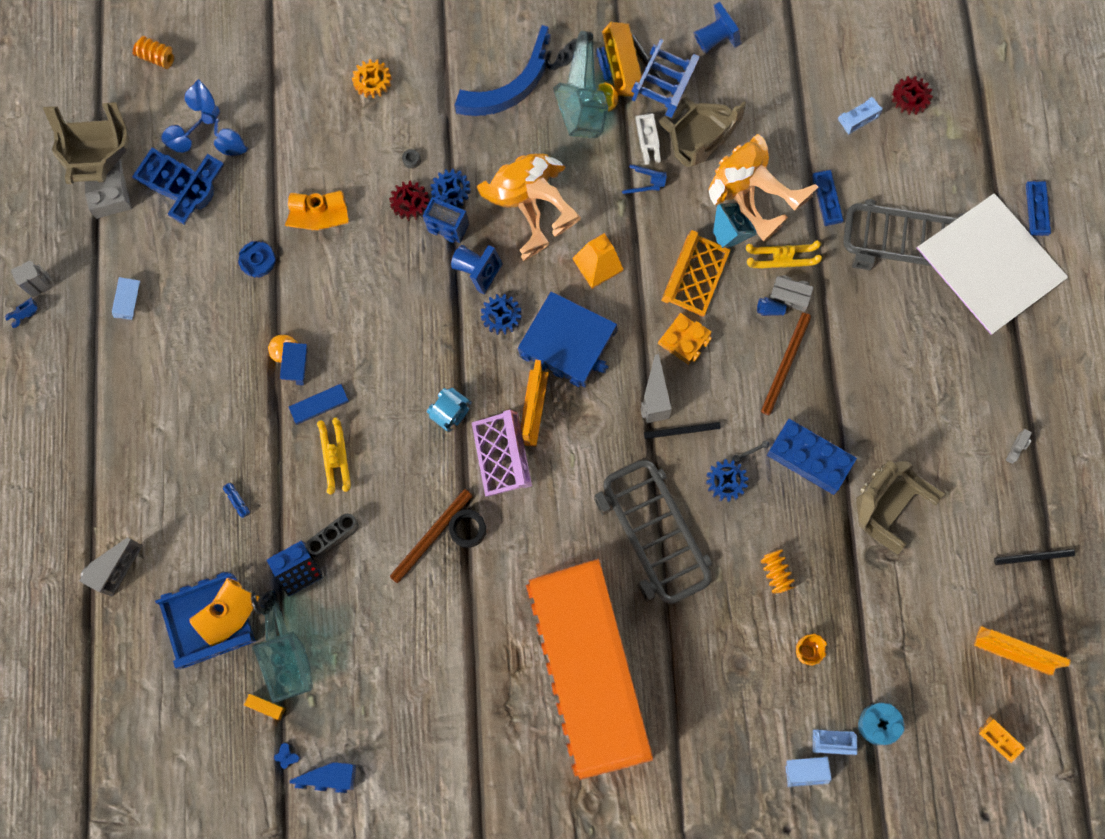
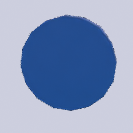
[238,241,276,278]

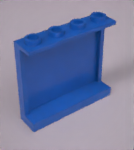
[517,292,618,387]
[155,572,256,670]

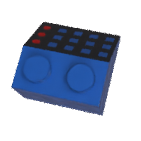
[266,540,324,597]

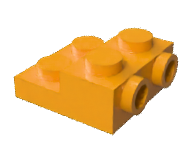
[658,313,712,365]

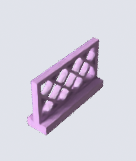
[472,410,532,497]

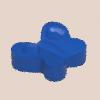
[274,743,300,769]

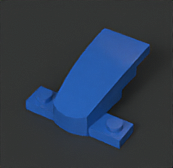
[132,147,224,225]

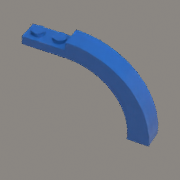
[454,25,551,116]

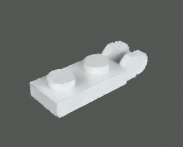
[635,113,661,165]

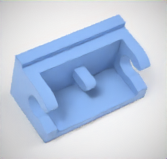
[838,97,882,135]
[112,277,140,320]
[813,730,857,755]
[785,757,831,787]

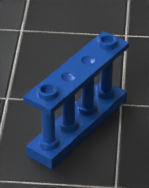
[631,39,700,118]

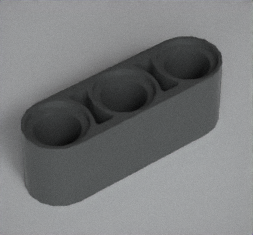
[306,513,359,557]

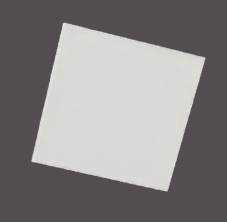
[917,193,1068,335]

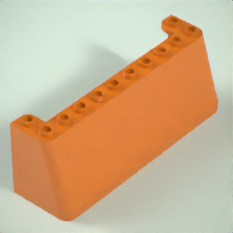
[526,559,653,780]

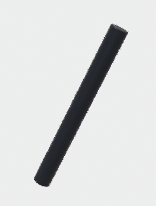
[632,34,670,96]
[643,422,721,439]
[994,549,1075,565]

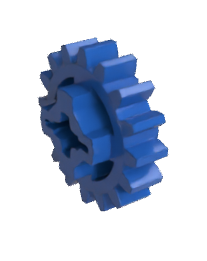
[431,169,471,209]
[481,294,521,335]
[706,459,749,502]

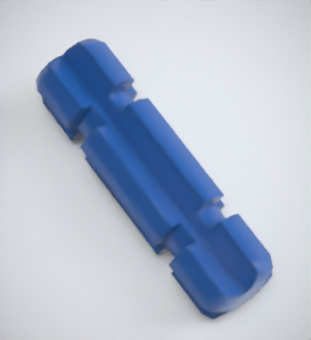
[596,46,613,81]
[223,483,250,518]

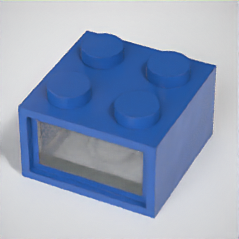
[423,197,469,243]

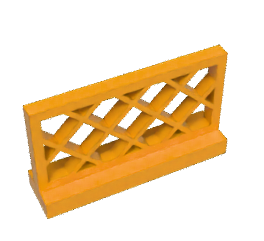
[661,230,730,317]
[520,360,549,447]
[974,627,1071,676]

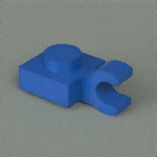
[5,297,38,328]

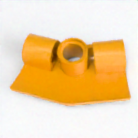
[285,190,349,230]
[189,578,260,647]

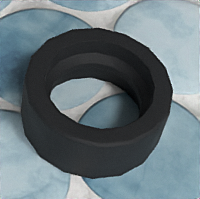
[449,509,486,548]

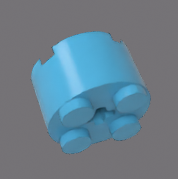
[427,388,471,432]
[858,703,904,745]

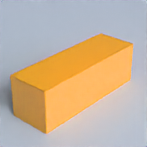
[244,694,286,720]

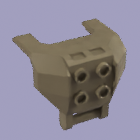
[659,96,746,166]
[43,102,129,184]
[856,460,945,555]

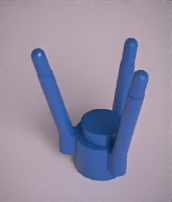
[622,165,667,194]

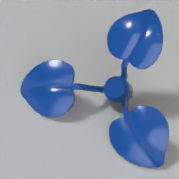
[162,79,248,156]

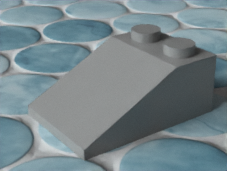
[85,159,132,219]
[640,354,672,423]
[79,537,143,597]

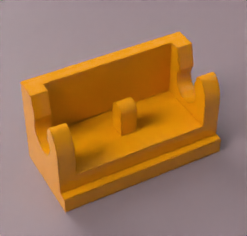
[979,716,1025,763]

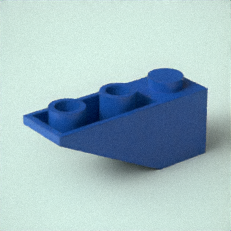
[289,762,356,793]

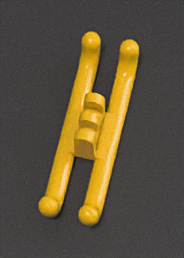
[746,241,822,269]
[317,417,351,495]

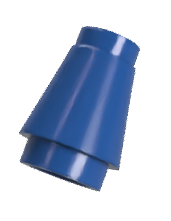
[757,297,786,316]

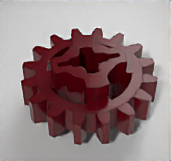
[892,76,933,115]
[389,181,430,221]

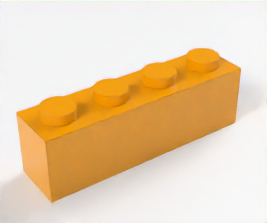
[602,22,644,97]

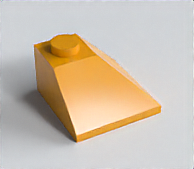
[573,233,624,289]

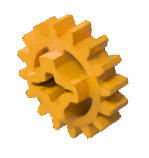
[352,59,392,98]

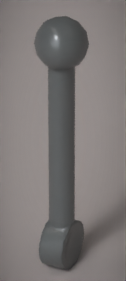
[733,441,770,463]

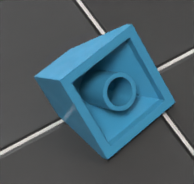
[713,203,757,248]

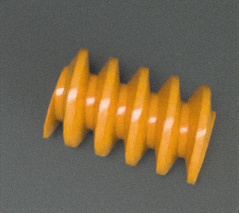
[132,36,174,69]
[760,549,796,594]

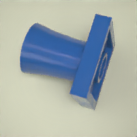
[693,1,741,54]
[451,245,503,295]

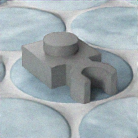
[1006,429,1032,464]

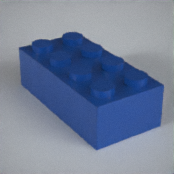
[766,418,857,495]

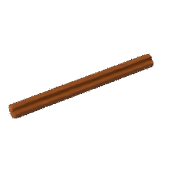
[761,312,811,415]
[390,489,472,583]

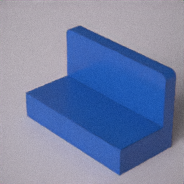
[280,342,307,385]

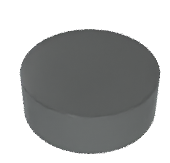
[402,149,421,169]

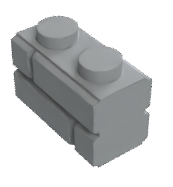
[11,261,52,297]
[770,275,813,312]

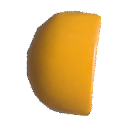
[592,83,619,113]
[268,334,298,363]
[796,634,827,666]

